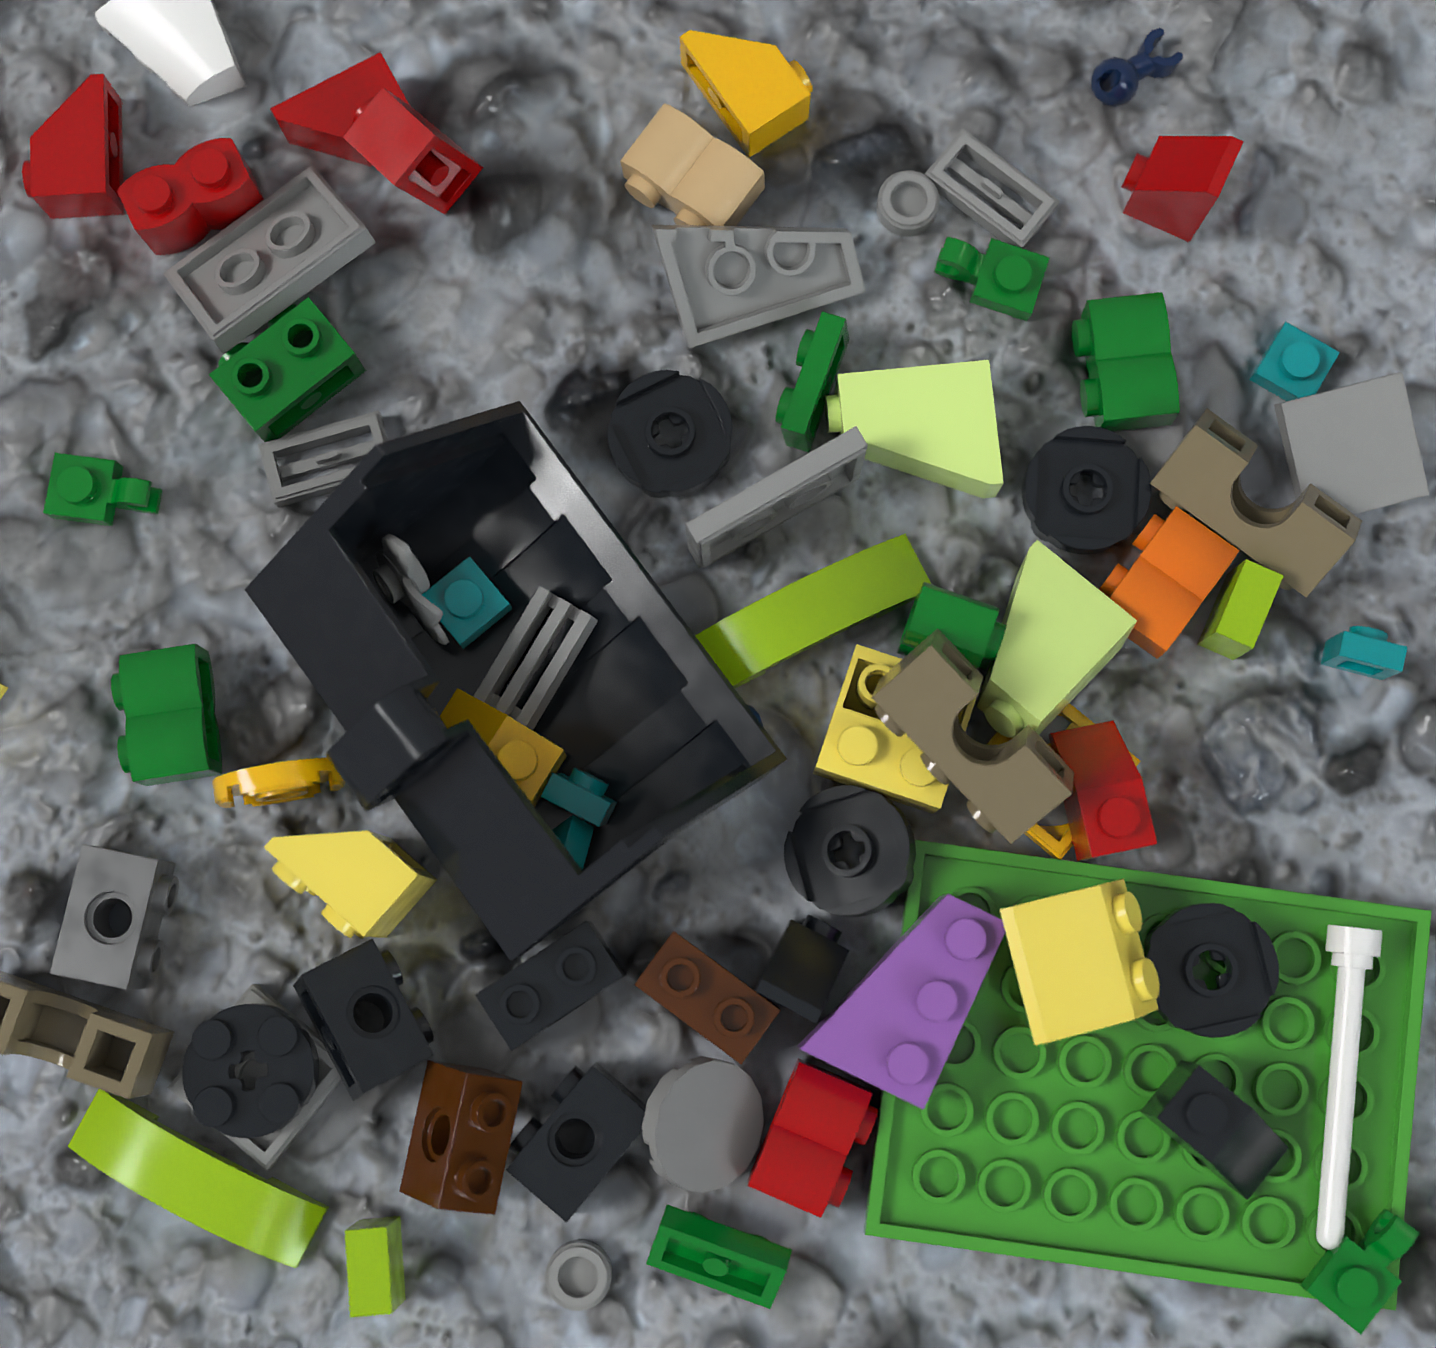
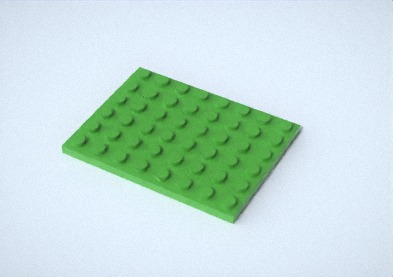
[863,840,1432,1311]

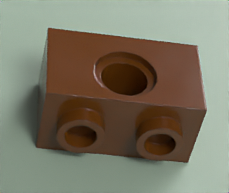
[634,931,781,1065]
[399,1060,523,1215]

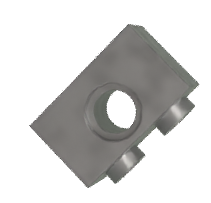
[50,844,179,990]

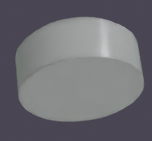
[877,170,939,237]
[545,1240,612,1311]

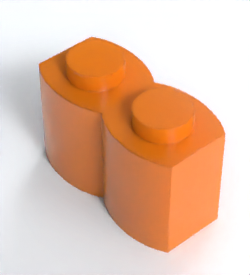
[1099,506,1240,659]

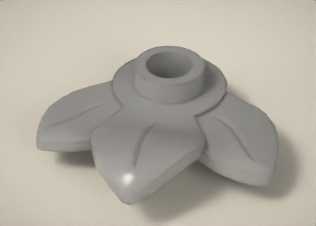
[373,534,449,645]

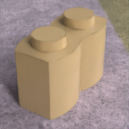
[620,103,765,226]

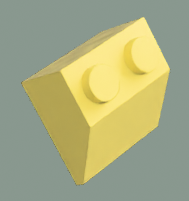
[1000,879,1160,1045]

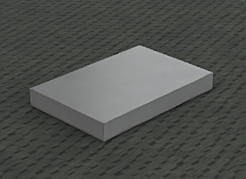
[163,166,376,354]
[685,426,868,569]

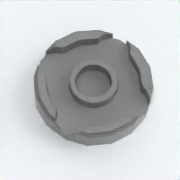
[642,1056,764,1193]

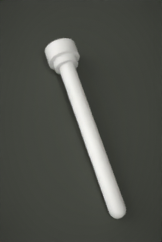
[1316,925,1383,1250]

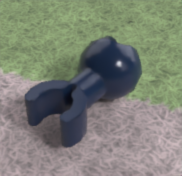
[1091,28,1183,107]

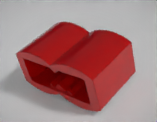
[117,138,264,255]
[747,1058,879,1218]

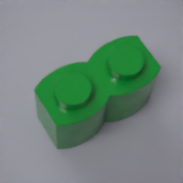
[1072,292,1180,431]
[896,582,1007,671]
[111,643,222,786]

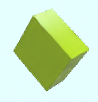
[1197,559,1284,660]
[345,1216,406,1318]

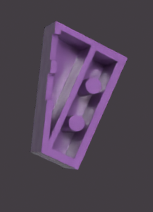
[797,894,1005,1110]

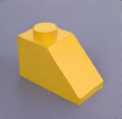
[679,30,813,158]
[439,688,567,807]

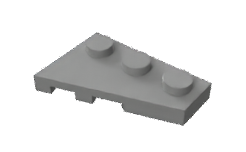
[651,225,866,349]

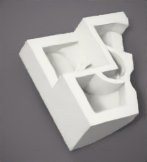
[94,0,246,107]

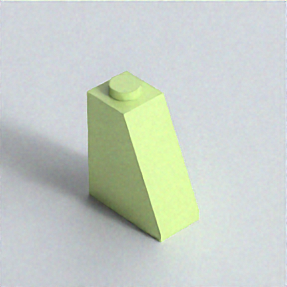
[825,360,1004,499]
[977,540,1137,738]

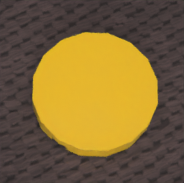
[212,758,346,808]

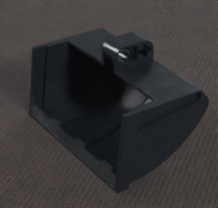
[245,401,787,961]

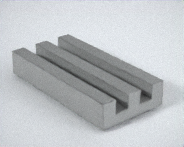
[925,128,1060,249]
[258,411,389,508]
[474,586,598,730]

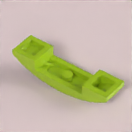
[695,534,931,689]
[68,1089,329,1268]

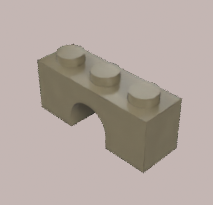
[1150,408,1362,597]
[871,628,1074,844]
[0,971,175,1099]

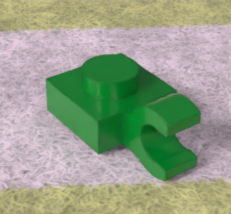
[934,237,1050,321]
[43,453,163,526]
[1300,1209,1419,1335]

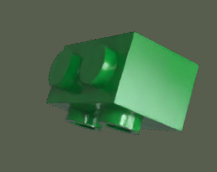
[209,297,366,442]

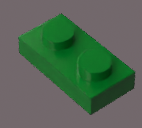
[775,311,850,452]
[646,1204,792,1309]

